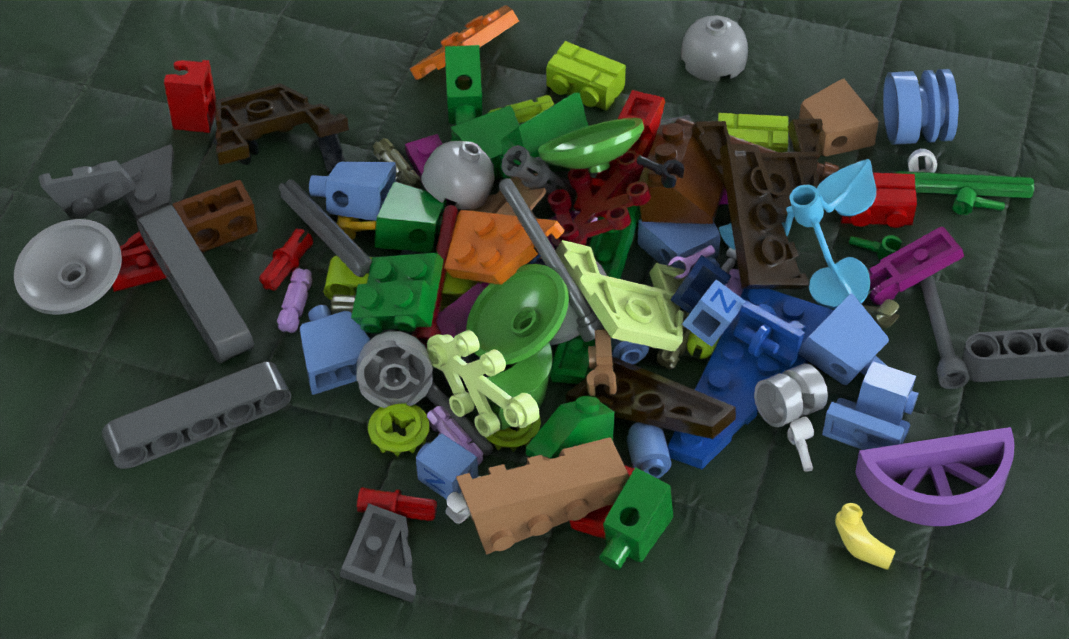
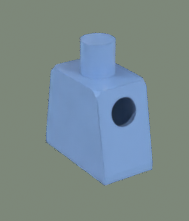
[309,162,396,221]
[638,219,720,271]
[798,293,889,385]
[299,305,370,395]

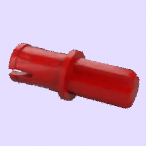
[259,229,314,291]
[357,487,437,521]

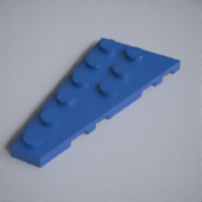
[668,289,834,469]

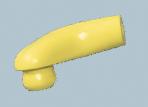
[835,503,896,570]

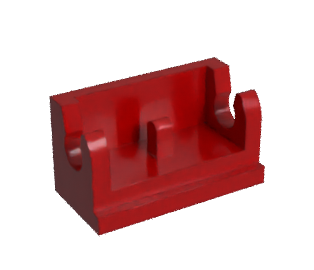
[164,60,216,133]

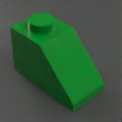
[526,396,615,459]

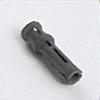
[501,145,578,209]

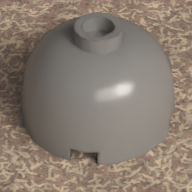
[681,15,748,82]
[421,141,495,210]
[356,331,433,408]

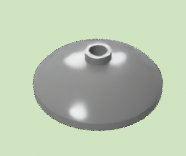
[14,219,122,315]

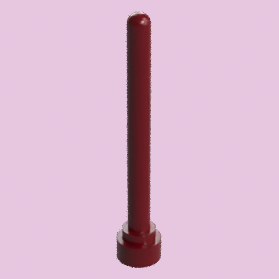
[411,205,458,349]

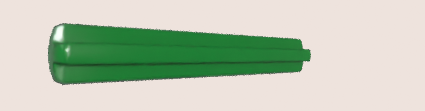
[895,171,1034,198]

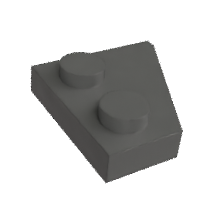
[120,144,175,221]
[38,160,136,220]
[340,504,416,603]

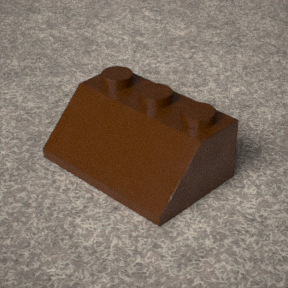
[639,123,725,224]

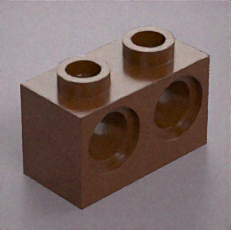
[173,179,258,252]

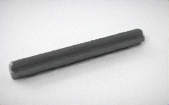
[278,179,372,277]

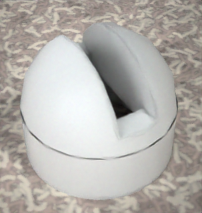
[908,149,937,173]

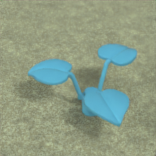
[719,159,877,309]

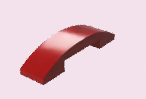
[573,90,665,218]

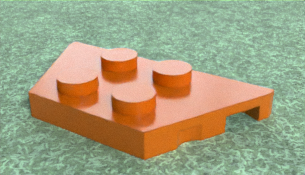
[410,5,519,80]
[444,210,565,285]

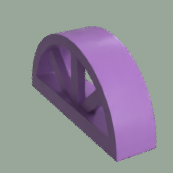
[855,427,1014,526]

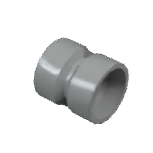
[754,363,828,427]

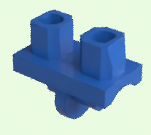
[733,301,807,367]

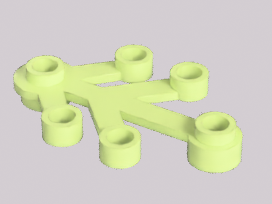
[426,330,539,437]

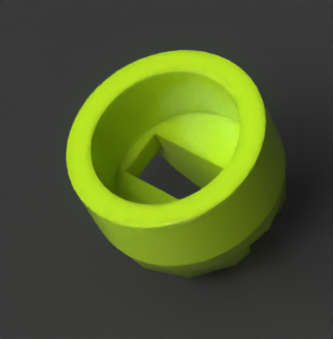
[686,331,719,359]

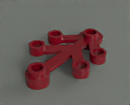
[548,150,651,249]

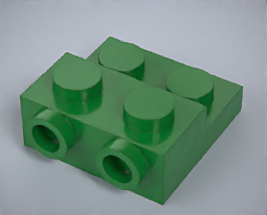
[351,253,444,334]

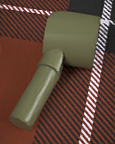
[862,299,899,328]

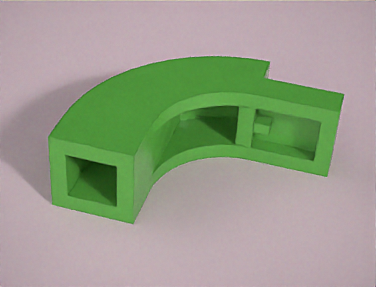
[486,343,552,430]

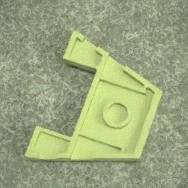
[555,240,685,352]

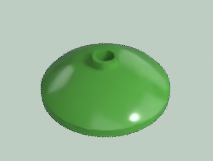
[538,118,644,173]
[466,264,569,365]

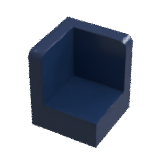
[670,255,731,314]

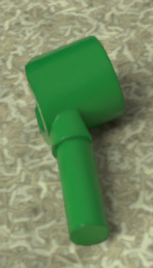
[952,187,1005,215]
[849,235,902,260]

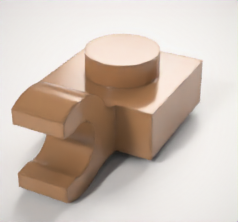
[587,329,617,396]

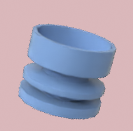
[883,69,959,145]

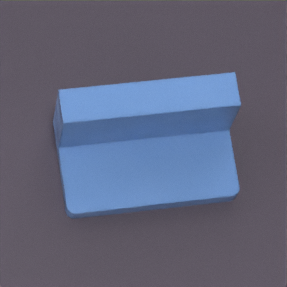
[822,398,910,450]

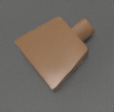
[789,79,879,157]

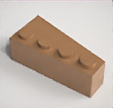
[456,437,629,555]

